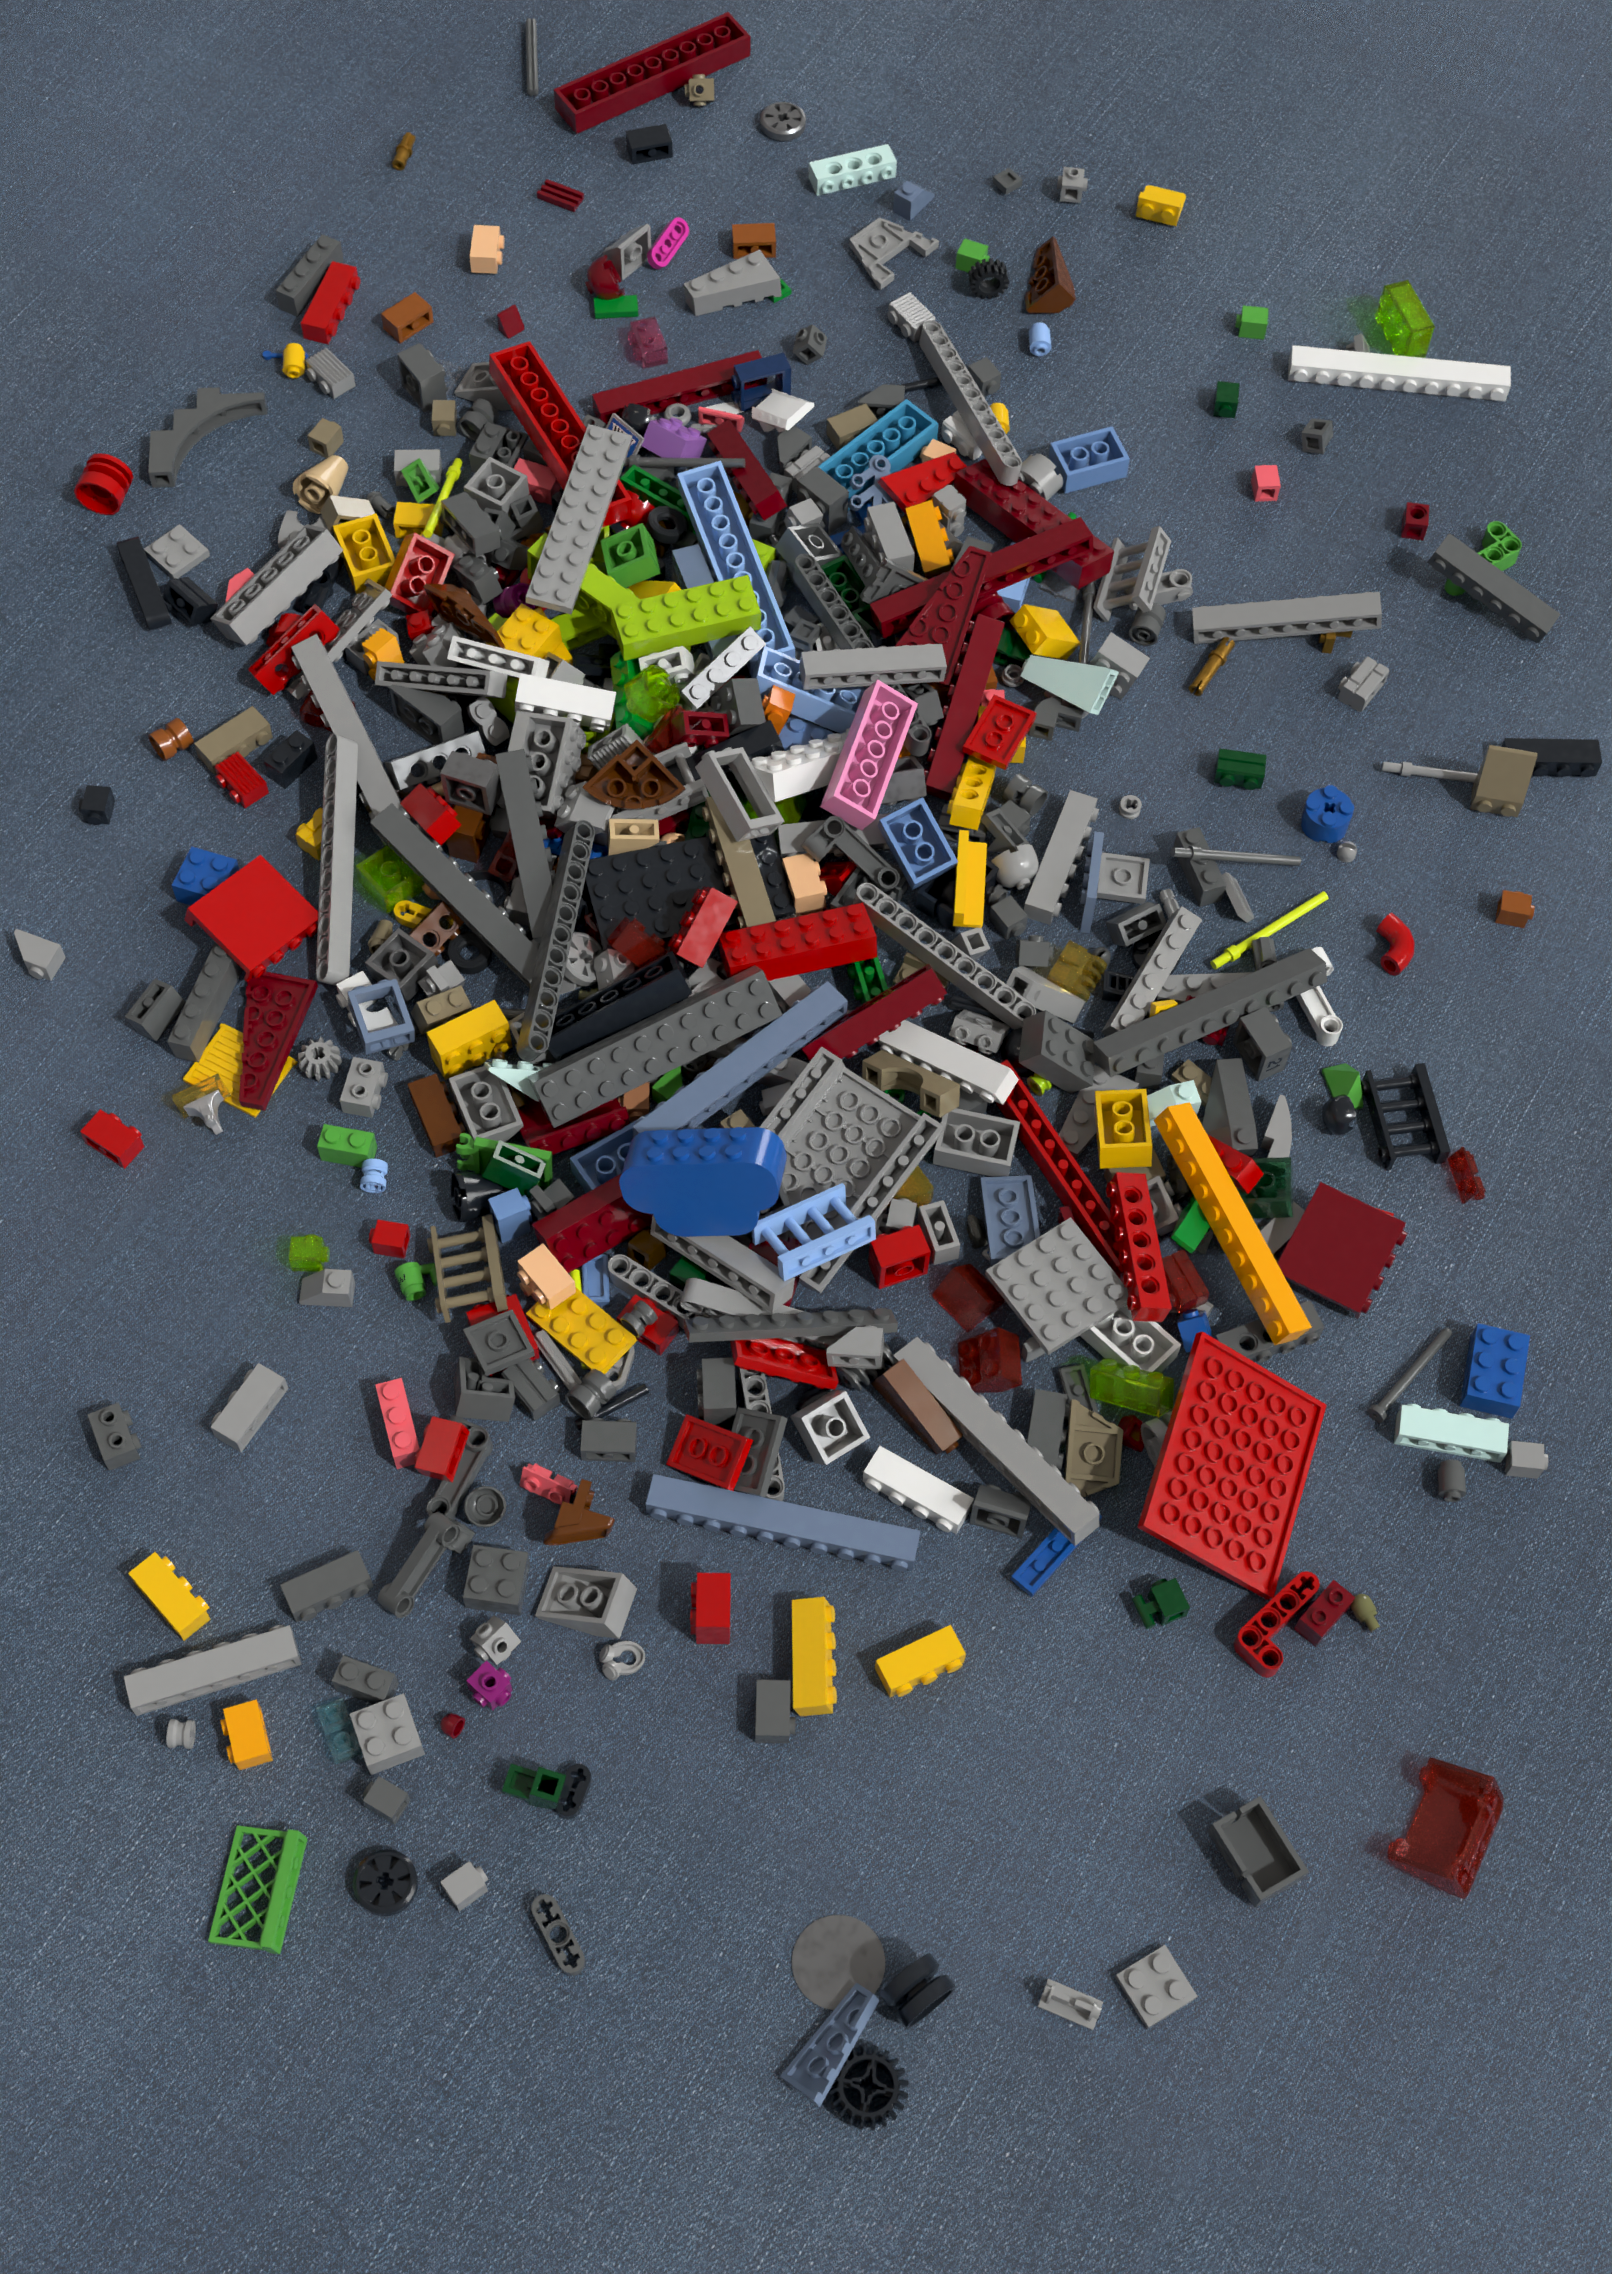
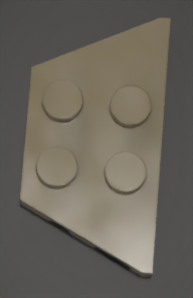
[1064,1399,1123,1497]

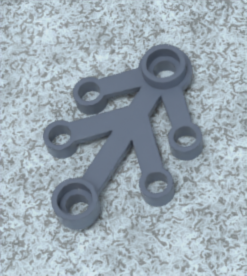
[848,455,905,533]

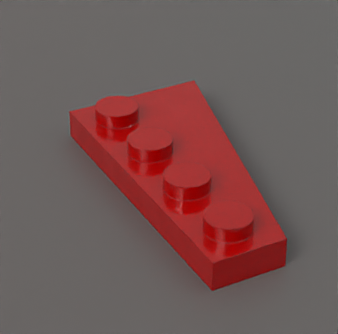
[877,452,967,515]

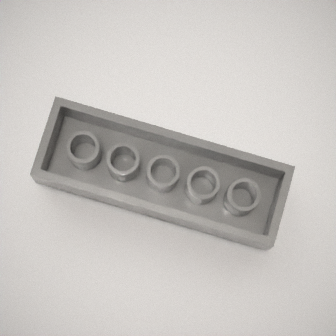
[210,524,343,646]

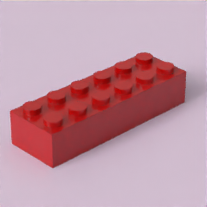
[719,903,877,981]

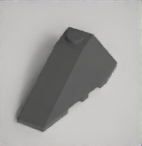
[1202,1058,1258,1157]

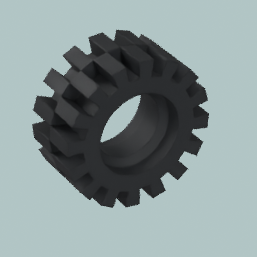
[968,258,1009,299]

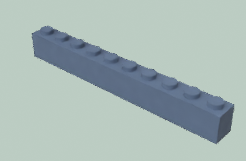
[633,981,848,1137]
[646,1474,921,1571]

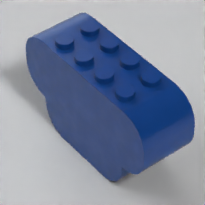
[619,1127,787,1237]

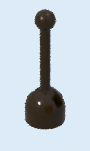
[495,1051,529,1110]

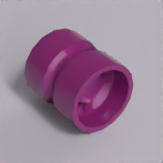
[493,583,535,618]

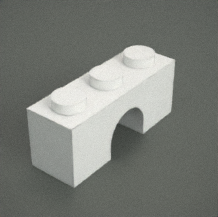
[336,971,398,1033]

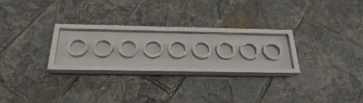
[525,424,632,614]

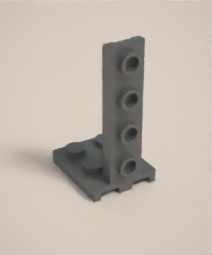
[840,526,928,604]

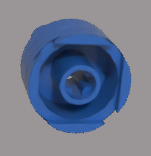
[1301,785,1354,843]

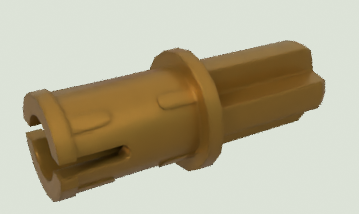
[392,132,415,171]

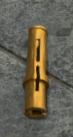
[1189,637,1235,696]

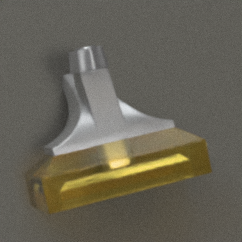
[172,1073,231,1135]

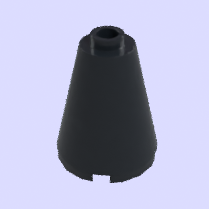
[451,1171,523,1222]

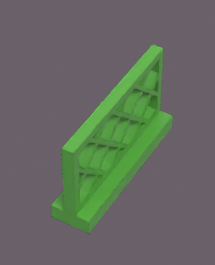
[208,1826,308,1954]

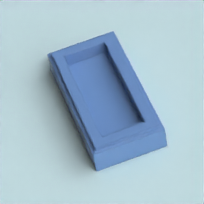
[582,1254,610,1306]

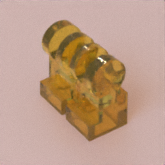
[1047,940,1107,1003]

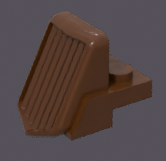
[543,1479,615,1546]

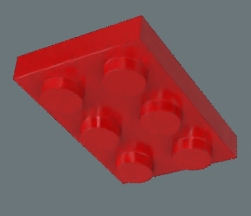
[962,695,1037,770]
[666,1414,753,1491]

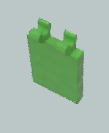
[456,1133,553,1190]

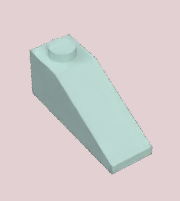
[1147,1080,1201,1127]

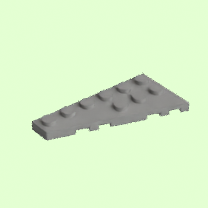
[286,578,392,700]

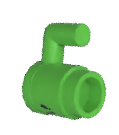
[394,1262,438,1301]

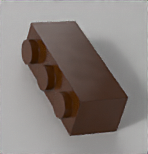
[408,1074,466,1158]

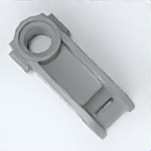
[1123,569,1193,610]

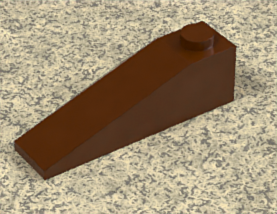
[1025,236,1076,313]
[423,584,505,649]

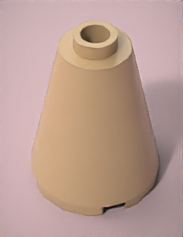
[293,455,348,514]

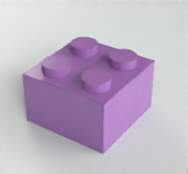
[641,417,707,458]

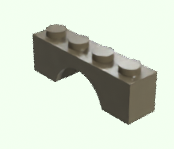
[862,1050,960,1118]

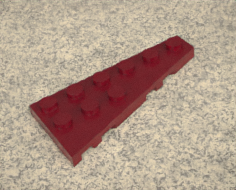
[895,546,992,688]

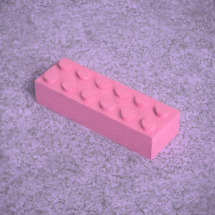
[820,679,918,831]

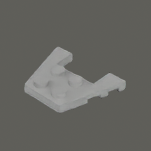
[849,217,939,290]

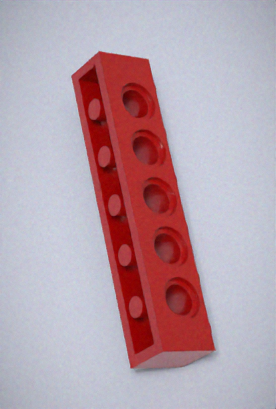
[1106,1172,1172,1322]

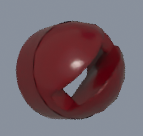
[440,1713,465,1739]

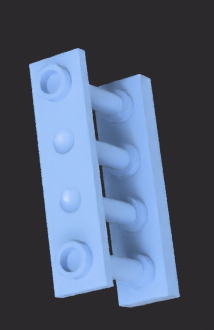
[752,1183,876,1281]

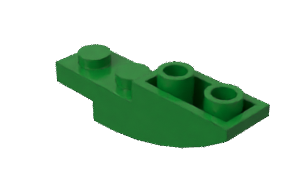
[1171,1194,1210,1253]

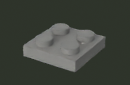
[144,524,210,579]
[1096,852,1150,904]
[1115,1945,1198,2029]

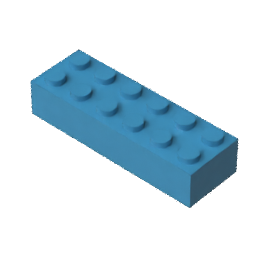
[818,399,939,510]

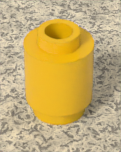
[282,343,305,378]
[990,403,1010,434]

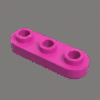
[647,217,689,269]

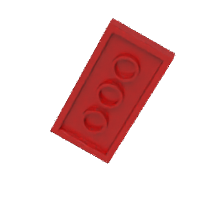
[730,1338,839,1390]

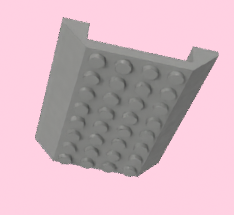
[731,1047,945,1293]

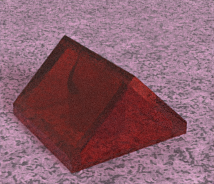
[932,1263,1005,1333]

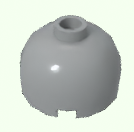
[991,844,1039,890]

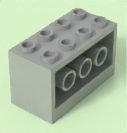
[497,711,586,820]

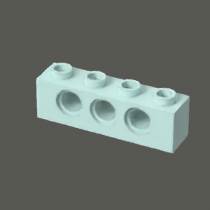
[809,144,897,196]

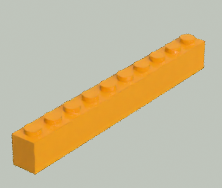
[1154,1102,1312,1346]

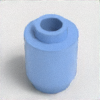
[1028,322,1051,356]

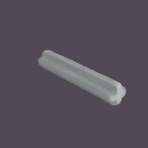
[534,1330,582,1391]

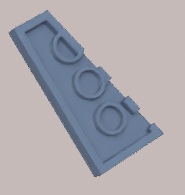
[1080,831,1104,933]
[780,1983,879,2107]

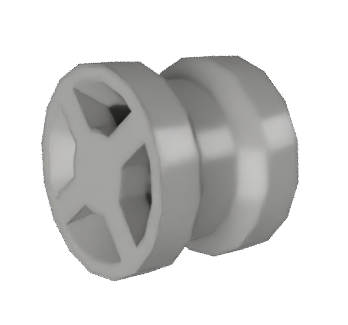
[167,1719,196,1749]

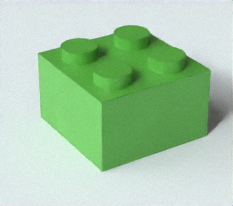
[600,523,660,588]

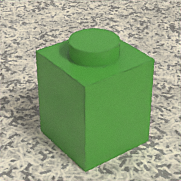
[955,238,990,273]
[1235,305,1269,340]

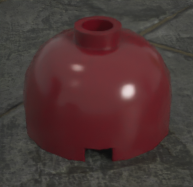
[585,255,625,300]

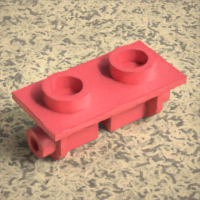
[520,1463,578,1505]

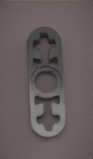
[531,1894,585,1976]

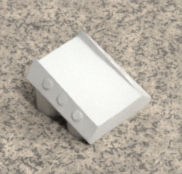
[752,389,814,432]

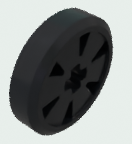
[353,1849,418,1916]

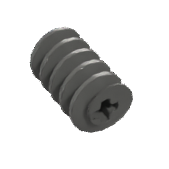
[836,1341,894,1392]

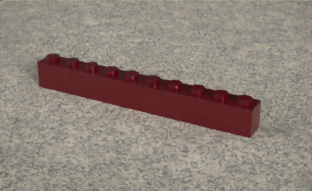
[870,517,1094,638]

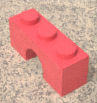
[375,1378,420,1469]

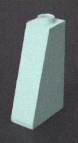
[1021,655,1119,715]

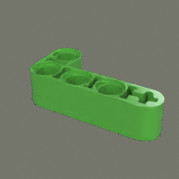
[1444,521,1522,596]

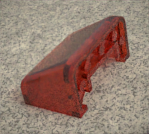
[1387,1757,1504,1899]

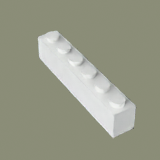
[877,1020,1019,1105]

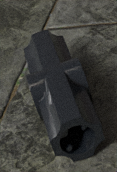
[300,555,344,613]

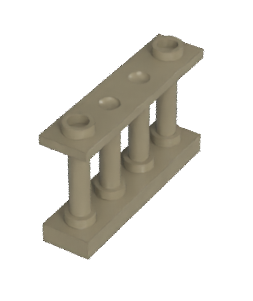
[427,1214,508,1323]

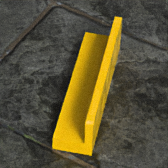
[953,830,987,928]

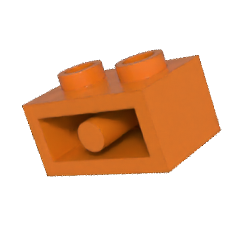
[762,685,795,736]

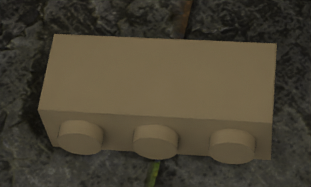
[194,706,273,775]

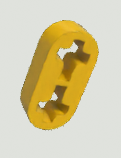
[394,900,432,929]

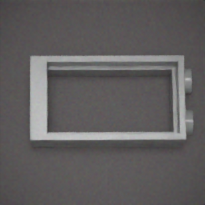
[695,747,785,842]

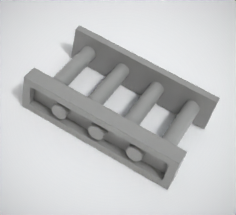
[1093,526,1171,622]
[612,742,709,821]

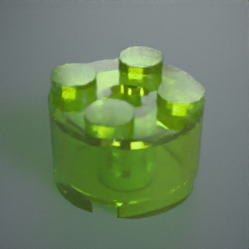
[624,665,680,723]

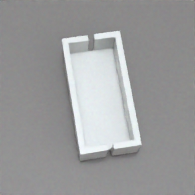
[515,673,616,733]

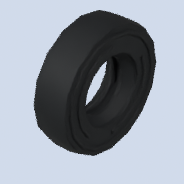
[646,506,687,544]
[447,931,492,974]

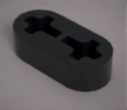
[556,1764,592,1820]

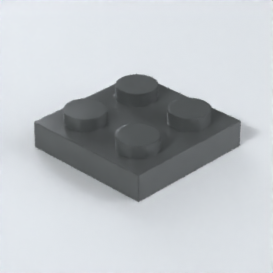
[463,1309,535,1377]

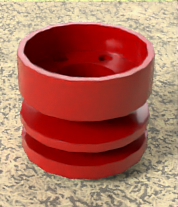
[74,453,134,515]

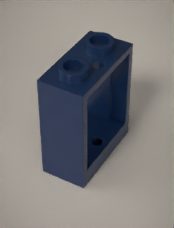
[731,353,791,412]

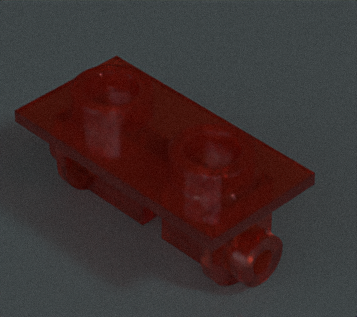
[1447,1147,1486,1204]

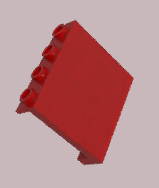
[185,854,319,982]

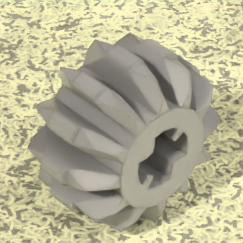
[298,1037,342,1081]

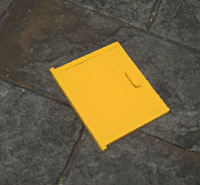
[183,1023,298,1118]

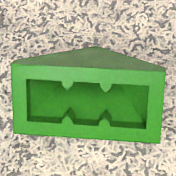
[1321,1063,1363,1110]

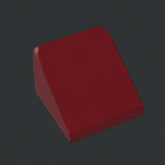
[497,304,525,339]
[1118,1415,1144,1452]

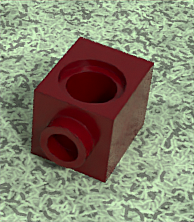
[1401,502,1429,540]

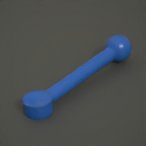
[262,350,308,360]

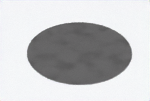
[792,1915,885,2010]

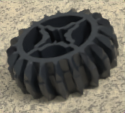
[828,2045,908,2131]

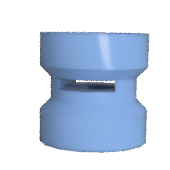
[360,1159,388,1193]

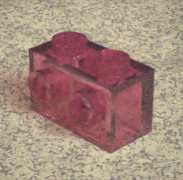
[627,316,668,369]

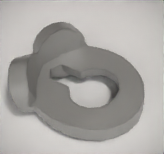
[599,1641,645,1680]

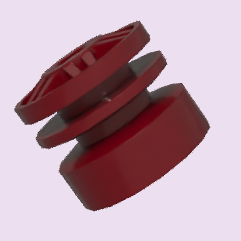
[971,591,1016,631]

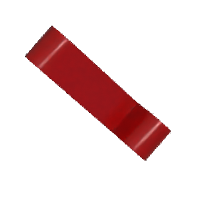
[1234,1571,1320,1678]

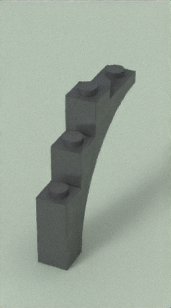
[148,387,267,488]

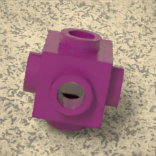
[466,1660,513,1711]

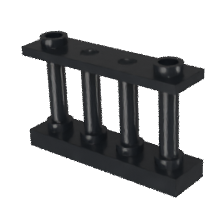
[1361,1063,1451,1171]

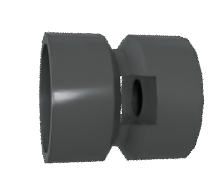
[458,399,500,442]
[1129,602,1166,646]
[1003,773,1048,817]
[565,1369,616,1420]

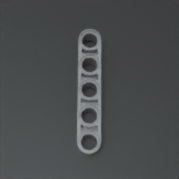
[608,1254,709,1329]

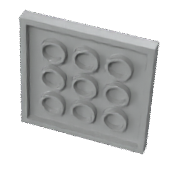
[985,1217,1128,1355]

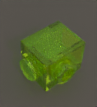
[289,1234,330,1272]

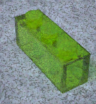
[1090,1359,1174,1418]

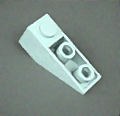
[484,1059,552,1101]

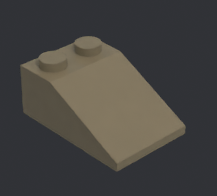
[1470,745,1537,817]

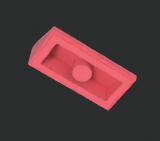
[698,406,745,432]

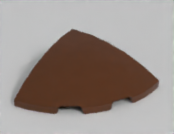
[582,740,686,810]

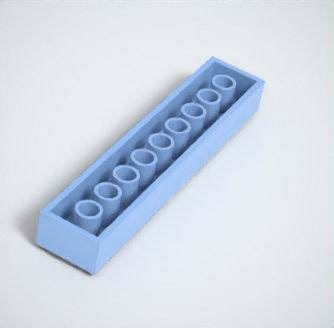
[677,461,795,677]

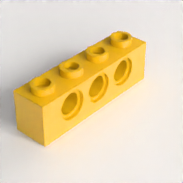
[947,755,996,831]

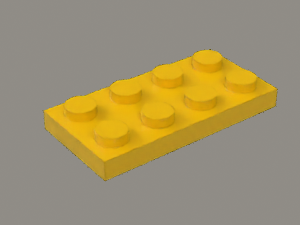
[526,1287,637,1374]

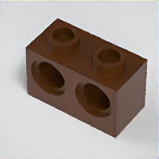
[408,901,464,957]

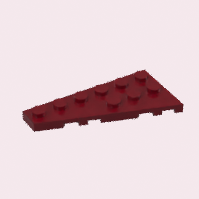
[239,971,318,1111]

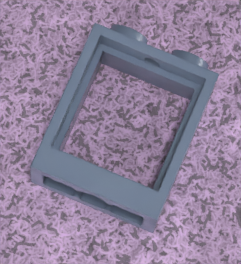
[347,979,415,1055]

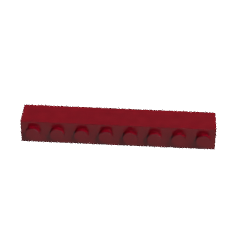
[592,350,767,426]
[924,614,1005,801]

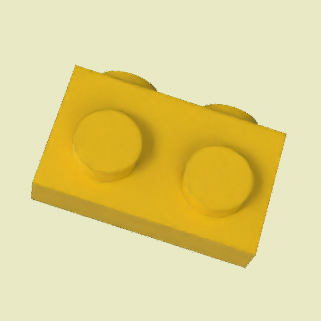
[1135,185,1186,226]

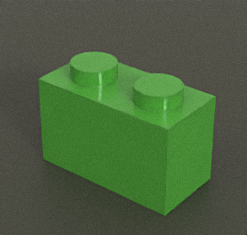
[317,1124,377,1168]

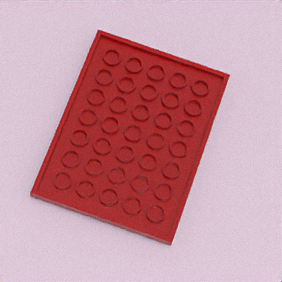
[1137,1331,1327,1600]

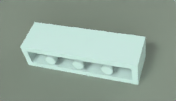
[1394,1404,1509,1463]

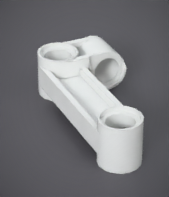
[1296,947,1343,1047]

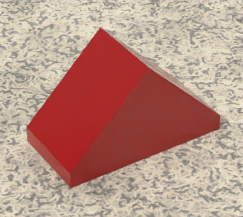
[819,862,856,897]

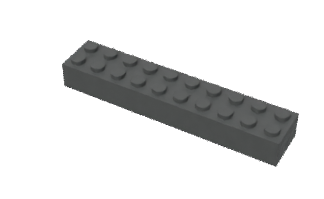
[528,965,782,1128]

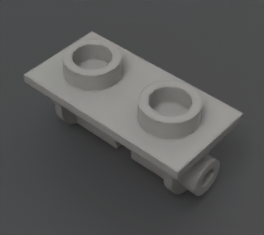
[1038,1979,1103,2030]

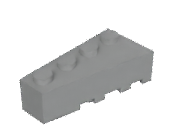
[684,250,781,316]

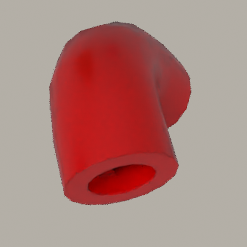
[1376,913,1415,976]

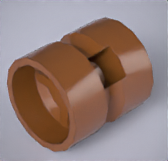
[148,718,194,761]

